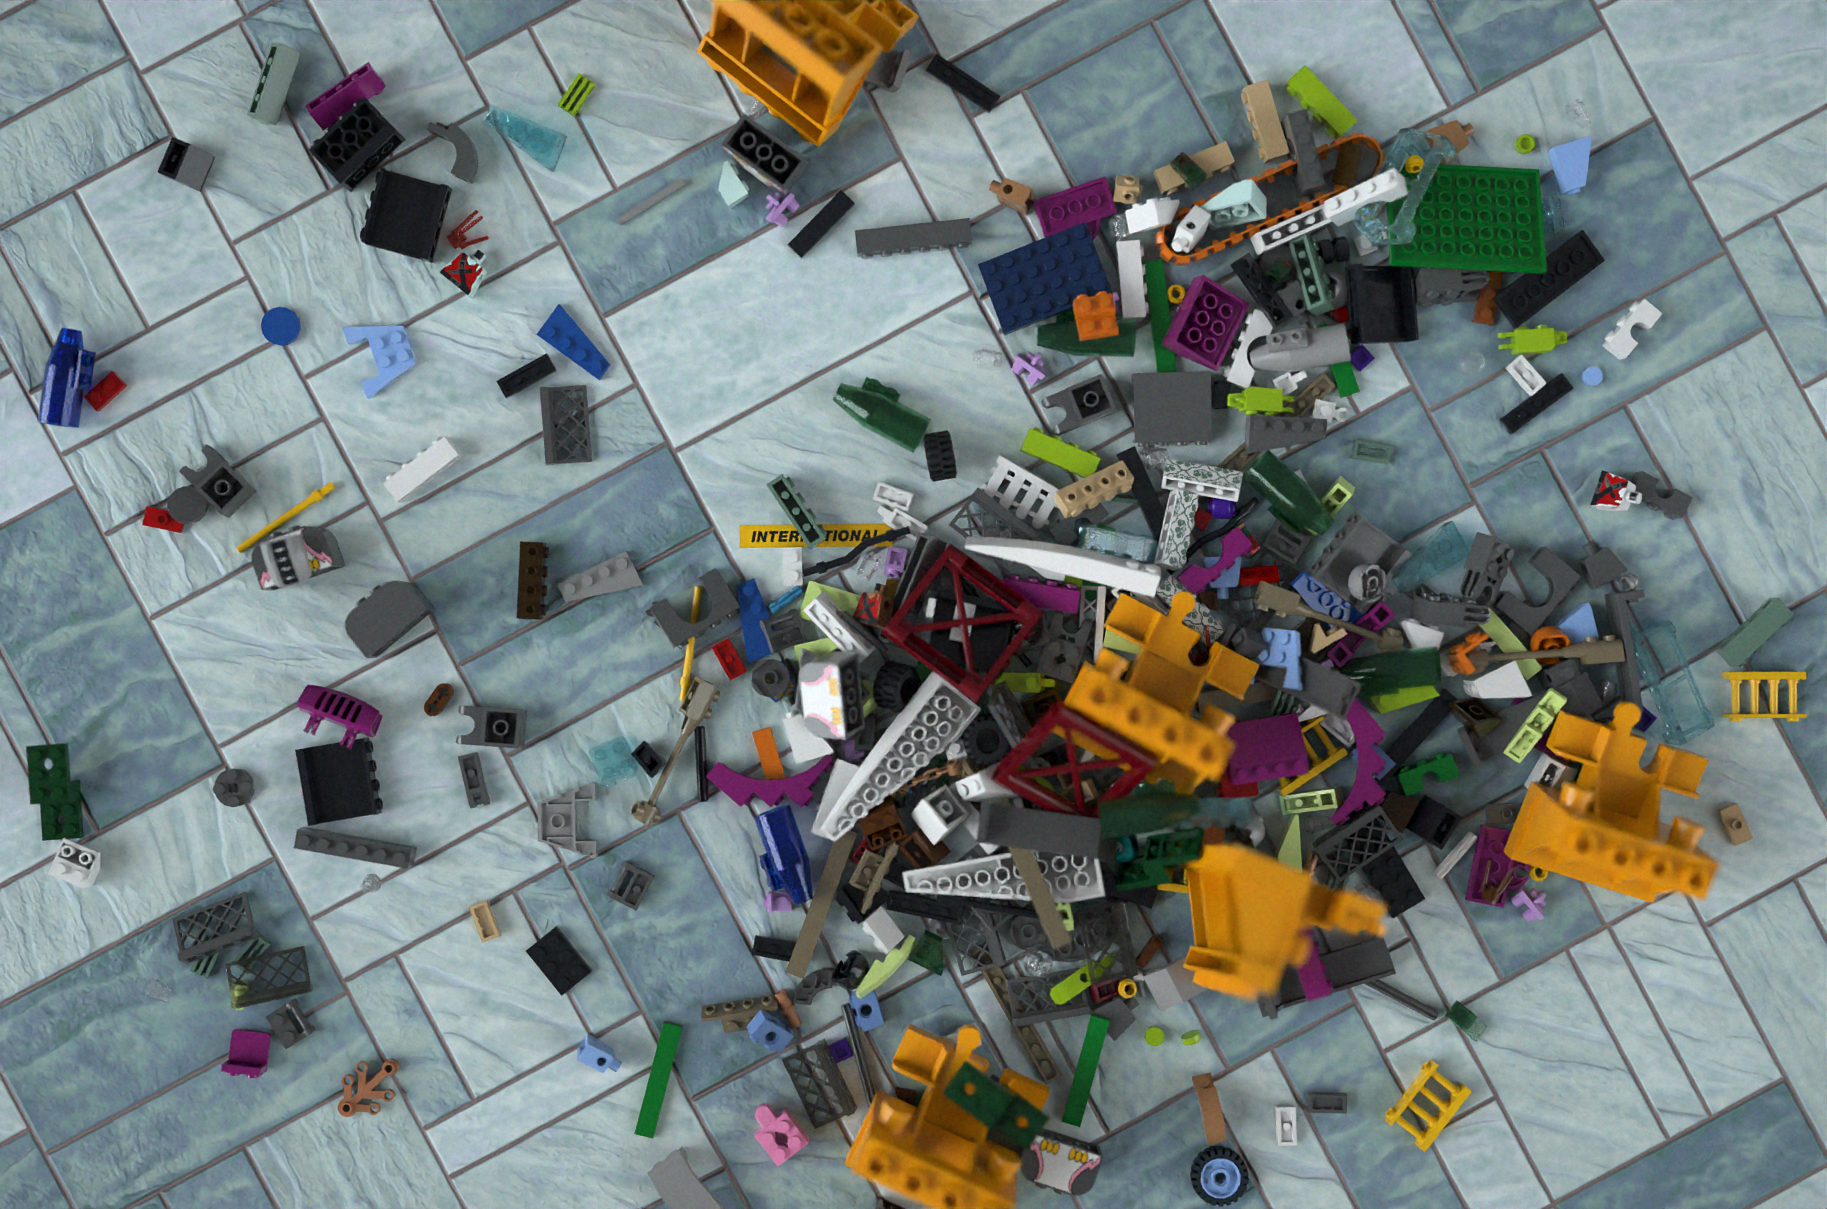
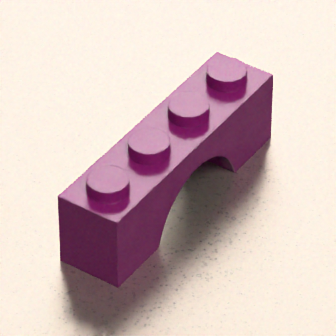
[1176,527,1253,595]
[1325,601,1395,668]

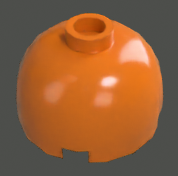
[1530,626,1571,665]

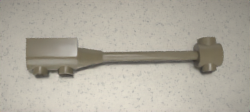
[1254,581,1403,656]
[1465,635,1625,673]
[631,676,720,826]

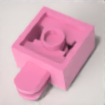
[755,1103,810,1166]

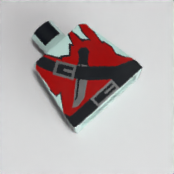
[439,249,487,298]

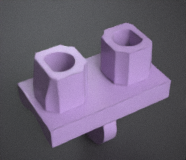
[765,192,800,227]
[1011,352,1048,386]
[1511,886,1546,922]

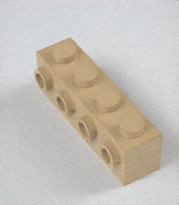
[1054,460,1134,518]

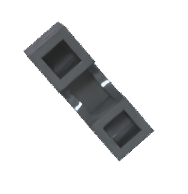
[1631,471,1693,520]
[1048,502,1109,546]

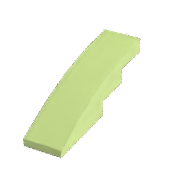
[1478,607,1542,681]
[1503,687,1567,764]
[856,934,917,999]

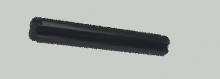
[694,726,709,802]

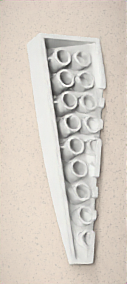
[965,537,1161,597]
[820,671,981,841]
[903,850,1105,903]

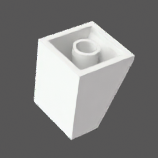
[1463,660,1532,698]
[783,710,835,764]
[955,762,1020,803]
[910,785,969,845]

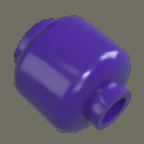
[1208,498,1236,519]

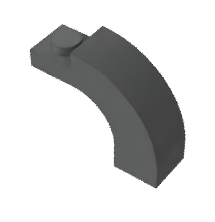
[427,122,478,184]

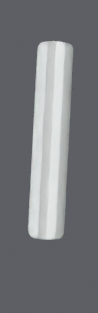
[1433,832,1478,879]

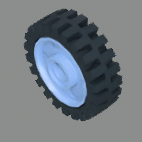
[1190,1146,1249,1207]

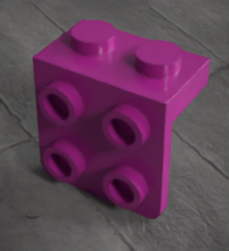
[221,1029,271,1078]

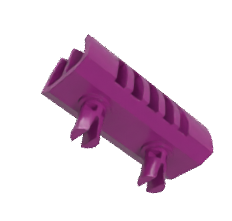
[297,684,383,749]

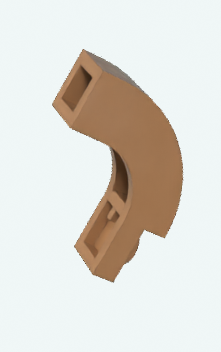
[1192,1073,1226,1145]

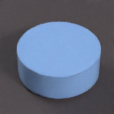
[1582,366,1603,386]

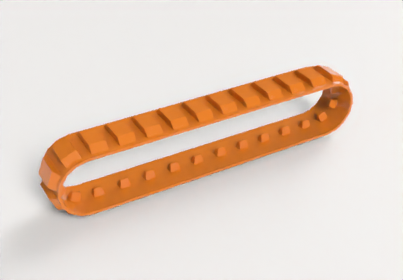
[1155,133,1384,266]

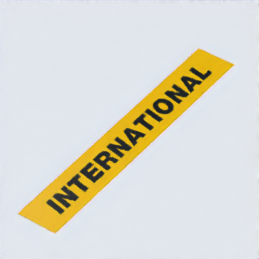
[739,524,893,548]

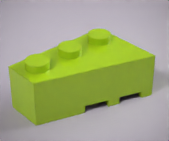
[1365,664,1440,714]

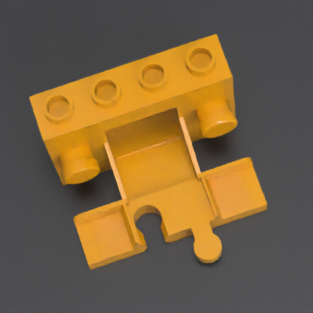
[697,0,919,147]
[1052,591,1260,803]
[1503,701,1720,903]
[1179,845,1387,1001]
[844,1023,1050,1209]

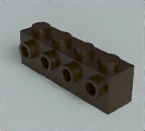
[517,541,549,620]

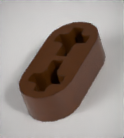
[424,683,454,716]
[1134,934,1163,969]

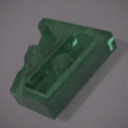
[908,929,944,976]

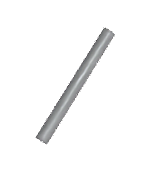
[617,178,686,225]

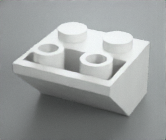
[1125,197,1180,234]
[1397,619,1444,655]
[1524,752,1578,791]
[48,838,100,889]
[862,905,905,954]

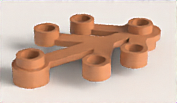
[338,1059,399,1117]

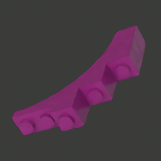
[1330,697,1386,825]
[706,754,834,808]

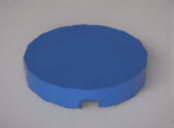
[261,307,301,346]

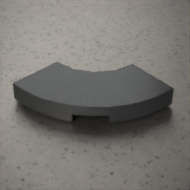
[792,968,834,1005]

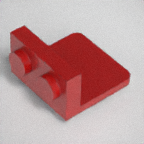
[1216,762,1259,803]

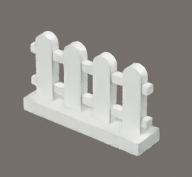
[982,454,1060,529]

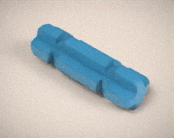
[769,586,804,614]

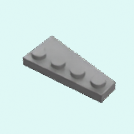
[558,551,644,602]

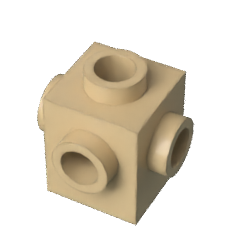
[1113,175,1143,204]

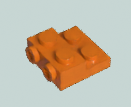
[1073,291,1119,341]

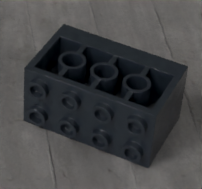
[308,97,406,192]

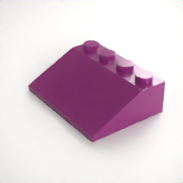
[1161,275,1249,371]
[1225,713,1309,785]

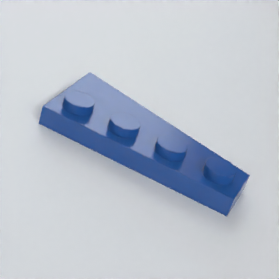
[536,304,610,380]
[1289,571,1363,631]
[736,578,776,664]

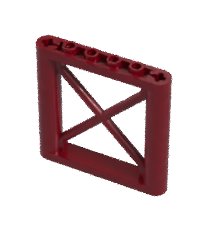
[882,544,1044,703]
[992,701,1158,819]

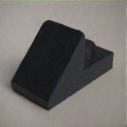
[631,740,666,778]
[1036,742,1079,767]

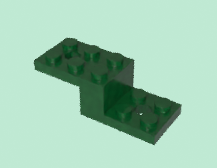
[26,743,84,841]
[1115,827,1204,892]
[942,1060,1050,1151]

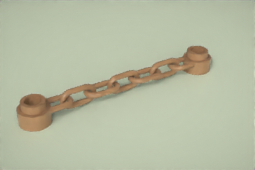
[887,759,963,796]

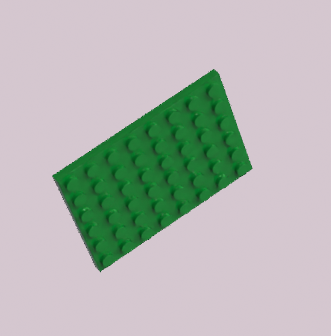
[1385,161,1547,274]

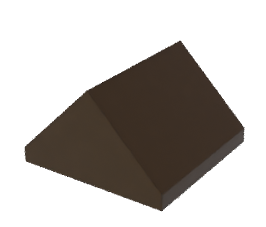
[1332,144,1379,188]
[1019,687,1061,727]
[1448,697,1502,740]

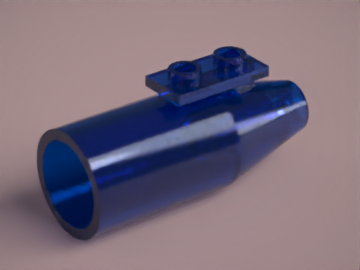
[37,328,96,428]
[753,804,813,905]

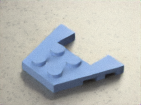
[342,326,417,399]
[1247,627,1303,691]

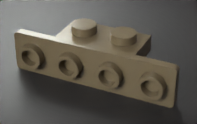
[849,842,899,914]
[701,995,778,1033]

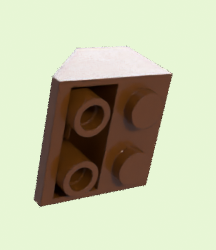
[858,795,908,851]
[898,828,951,870]

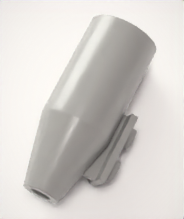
[1249,323,1351,372]

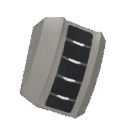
[260,535,312,588]

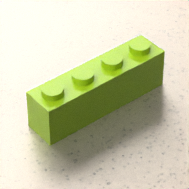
[1285,65,1358,139]
[1020,427,1101,478]

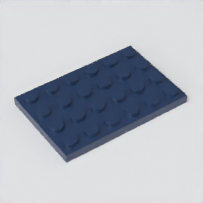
[978,222,1113,336]

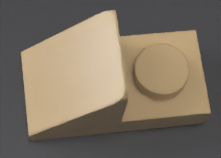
[1308,624,1347,654]
[1060,778,1099,804]

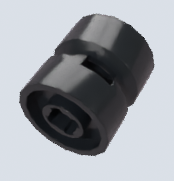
[1317,236,1350,265]

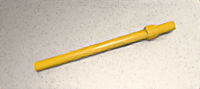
[236,482,336,553]
[679,586,702,701]

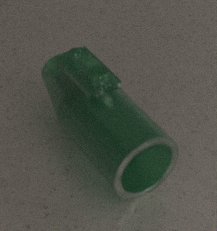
[1037,310,1136,357]
[833,377,931,453]
[1243,450,1335,536]
[1339,646,1442,697]
[1097,779,1200,841]

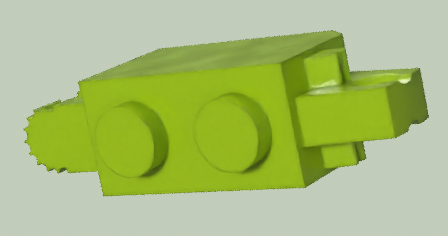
[1498,325,1568,355]
[1227,386,1294,416]
[989,672,1055,693]

